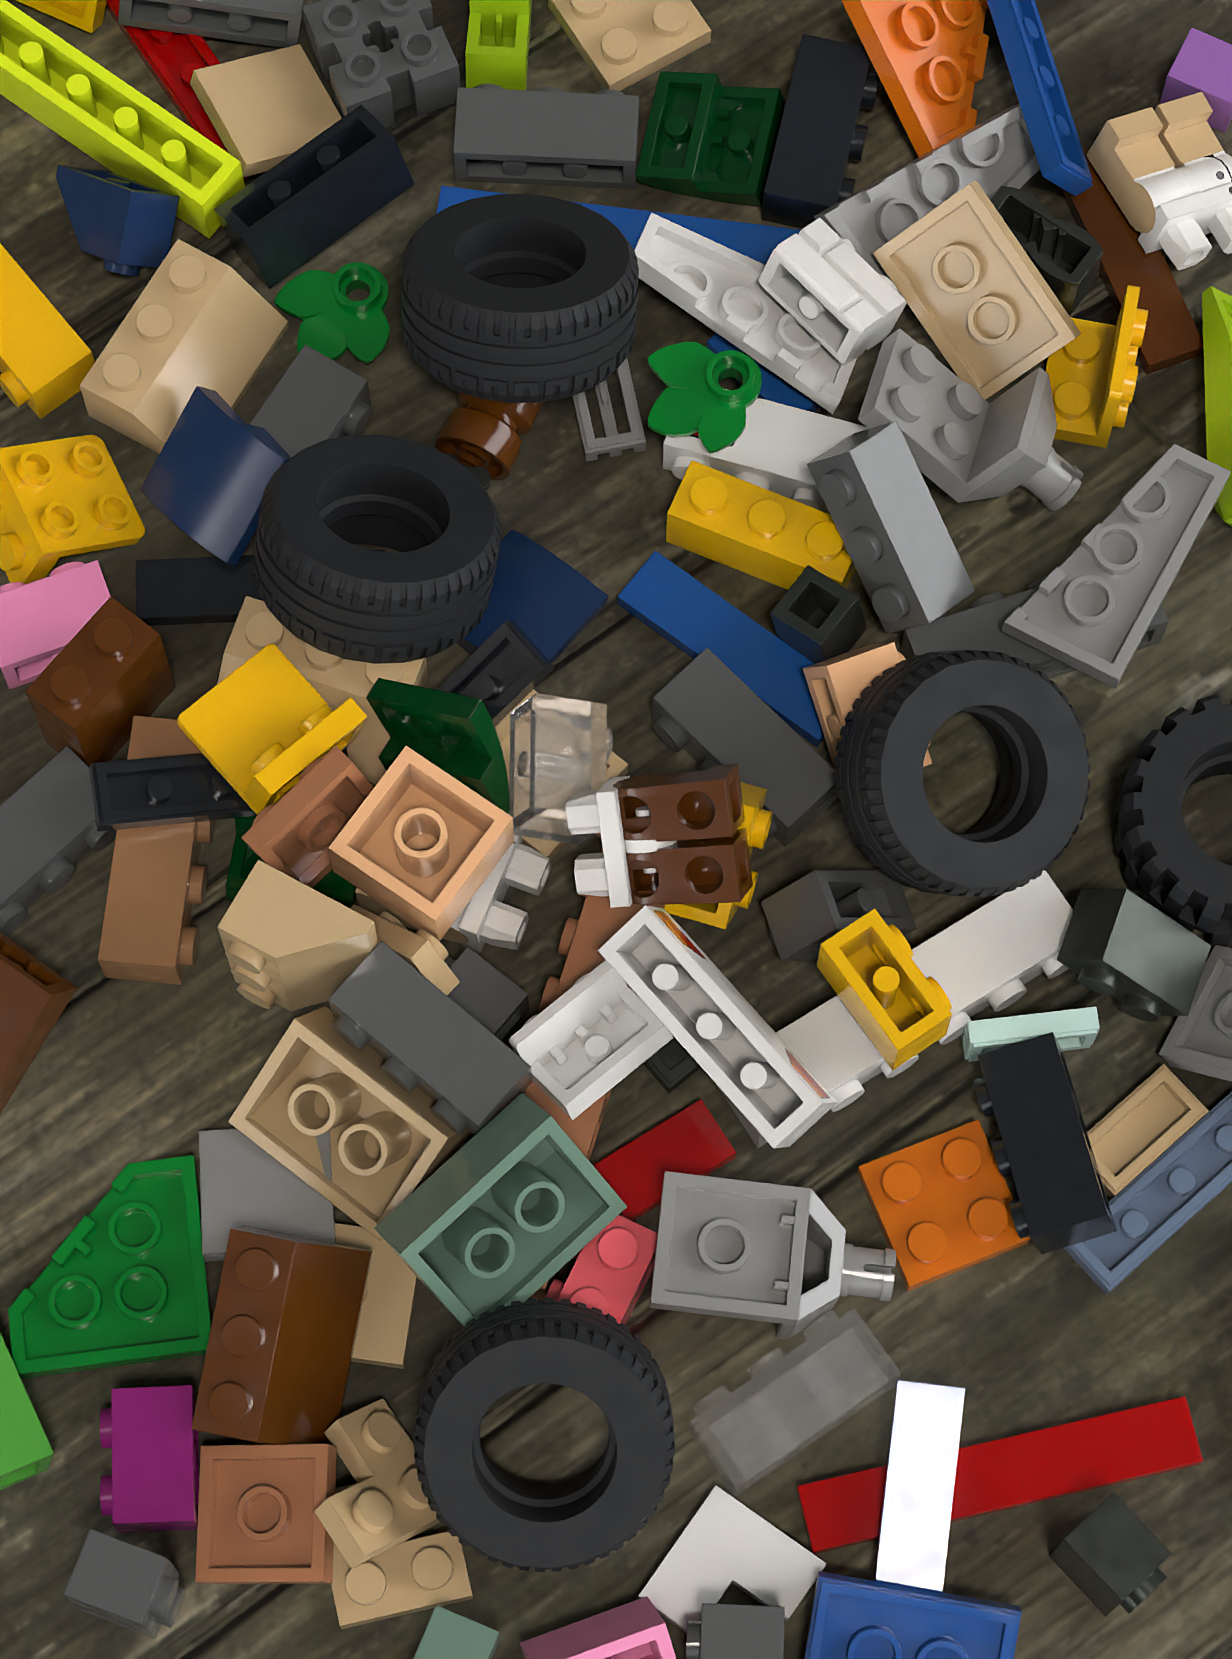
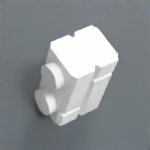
[757,218,907,366]

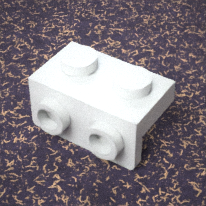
[509,960,674,1120]

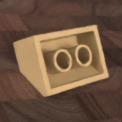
[80,239,289,454]
[217,596,429,787]
[217,860,378,1011]
[228,1006,471,1241]

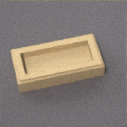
[1088,1064,1209,1200]

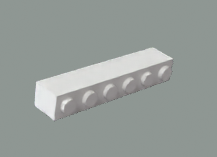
[716,871,1073,1148]

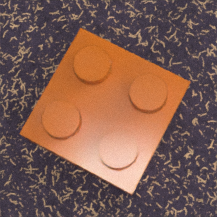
[857,1119,1031,1291]

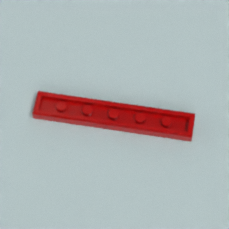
[796,1396,1203,1554]

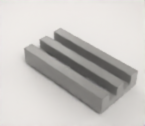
[571,358,646,462]

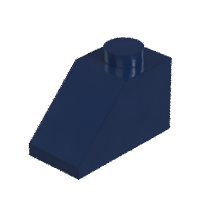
[56,165,179,276]

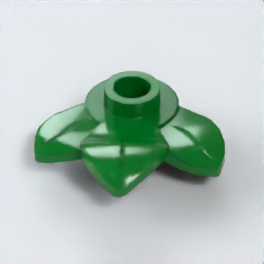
[274,262,390,364]
[648,342,762,453]

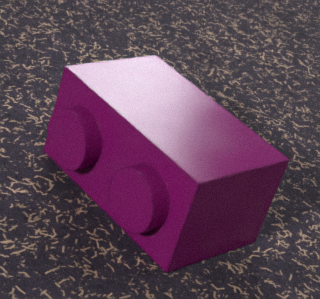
[100,1385,200,1533]

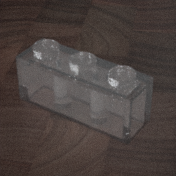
[689,1308,901,1498]

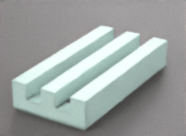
[962,1007,1100,1062]

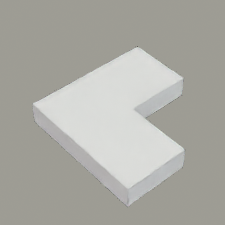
[638,1485,827,1633]

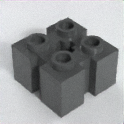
[302,0,461,128]

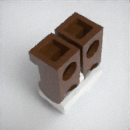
[566,763,753,908]

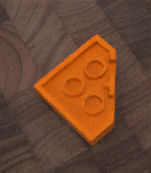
[841,0,989,157]

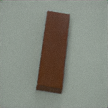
[1060,147,1204,375]

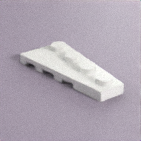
[634,213,857,414]

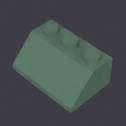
[374,1093,627,1328]

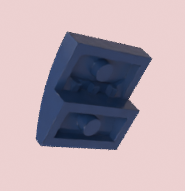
[140,386,291,565]
[456,529,608,663]

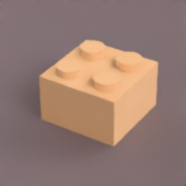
[328,746,514,941]

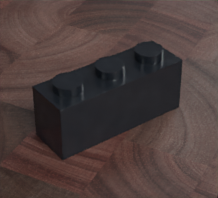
[761,34,880,229]
[214,105,415,288]
[973,1032,1117,1254]

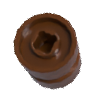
[436,392,544,480]

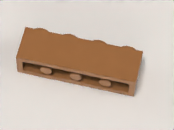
[98,716,215,985]

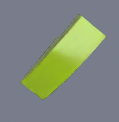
[465,0,532,91]

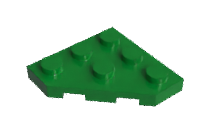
[8,1155,212,1379]

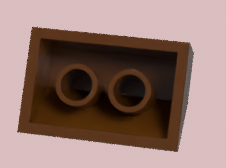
[191,1225,373,1445]

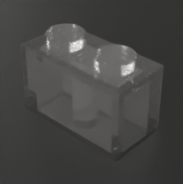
[509,693,613,845]

